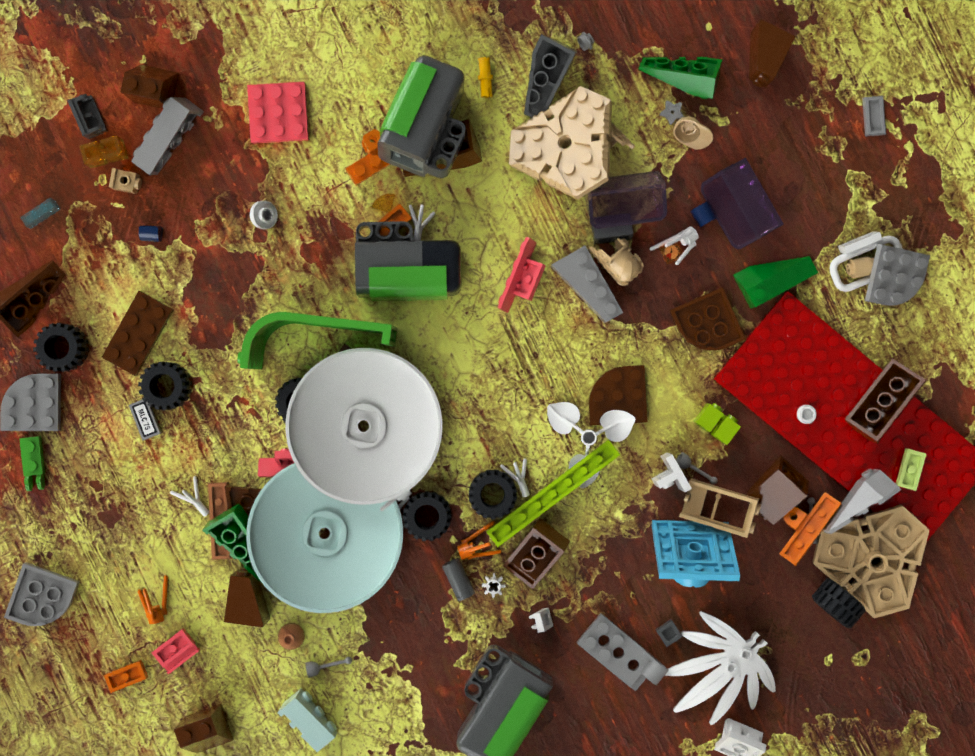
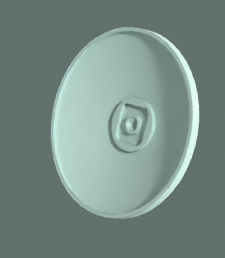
[246,463,403,613]

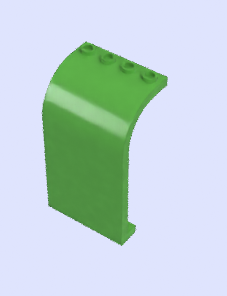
[237,312,397,369]

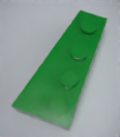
[202,503,262,583]

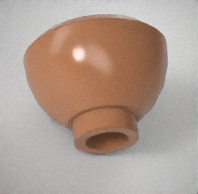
[278,623,305,650]

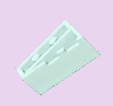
[277,688,337,752]

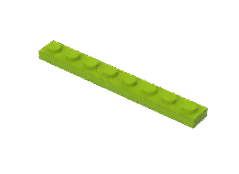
[486,439,620,547]

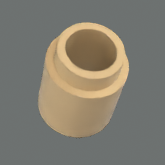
[846,256,874,278]

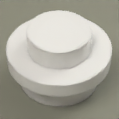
[797,405,817,424]

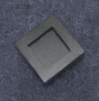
[655,619,683,647]

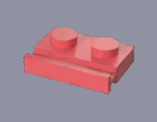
[152,628,201,675]

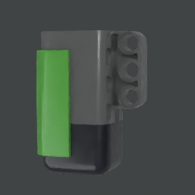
[355,221,462,301]

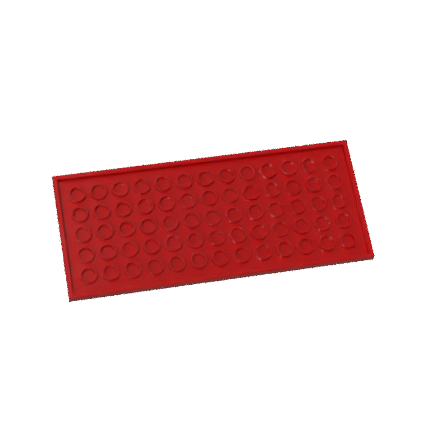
[713,291,975,541]

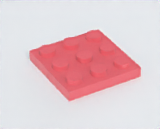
[247,82,309,144]

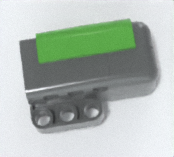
[377,55,465,178]
[456,644,553,756]

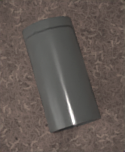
[442,558,475,601]

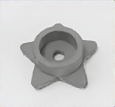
[660,101,684,125]

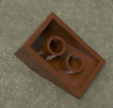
[503,518,570,589]

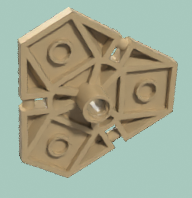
[509,86,612,200]
[812,505,930,618]

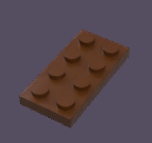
[102,291,174,376]

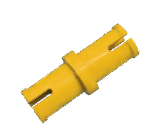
[478,57,493,98]

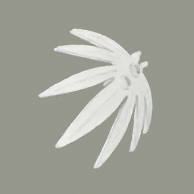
[665,611,775,725]

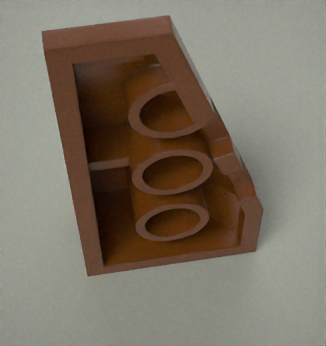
[403,119,482,177]
[0,260,65,337]

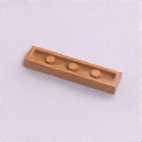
[208,482,232,560]

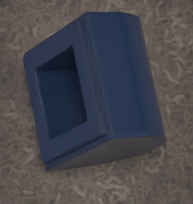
[690,201,717,228]
[139,225,163,242]

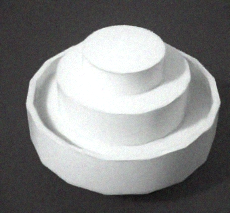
[250,201,278,229]

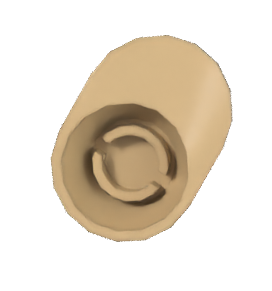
[673,116,713,150]

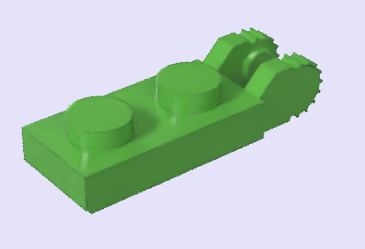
[19,436,45,491]

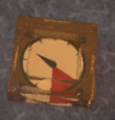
[659,242,683,265]

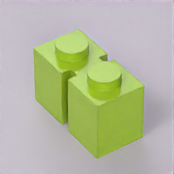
[693,403,741,445]

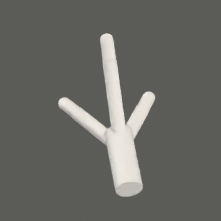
[409,204,435,241]
[500,458,530,497]
[170,476,209,517]

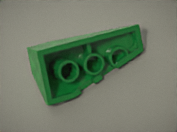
[639,57,722,99]
[733,256,818,309]

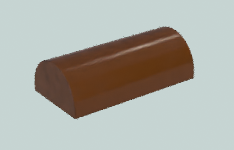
[845,358,926,443]

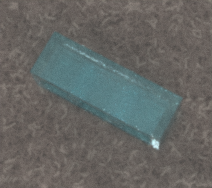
[20,198,61,229]

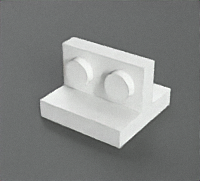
[651,452,692,492]
[714,718,767,756]

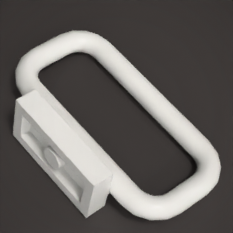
[829,231,903,292]

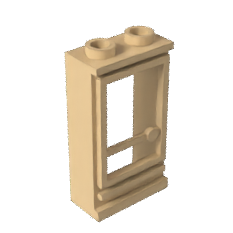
[679,478,762,538]

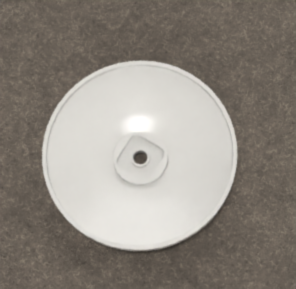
[285,348,442,505]

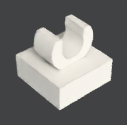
[529,608,553,633]

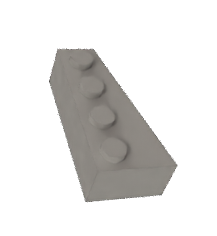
[131,97,204,175]
[550,246,623,323]

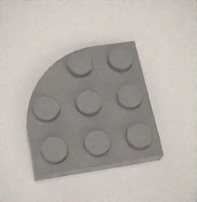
[865,244,930,306]
[0,374,61,431]
[4,562,80,626]

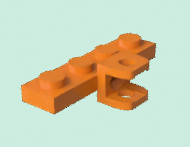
[345,129,391,186]
[779,492,842,566]

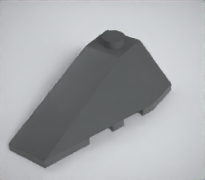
[524,34,578,118]

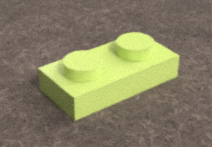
[896,448,926,491]

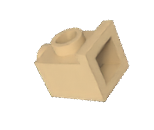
[109,168,142,194]

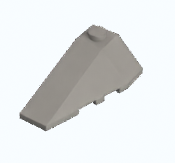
[823,469,901,534]

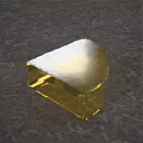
[371,193,396,213]

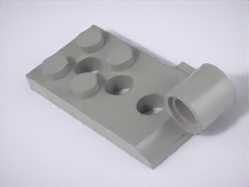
[577,613,669,691]

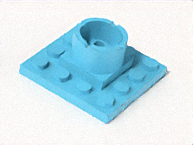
[652,520,740,588]

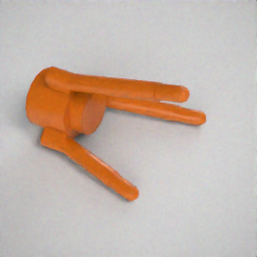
[457,521,502,560]
[138,575,168,624]

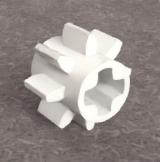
[482,573,506,598]

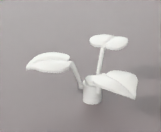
[547,402,636,489]

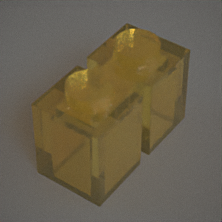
[79,135,128,168]

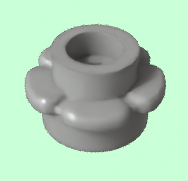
[577,32,594,51]

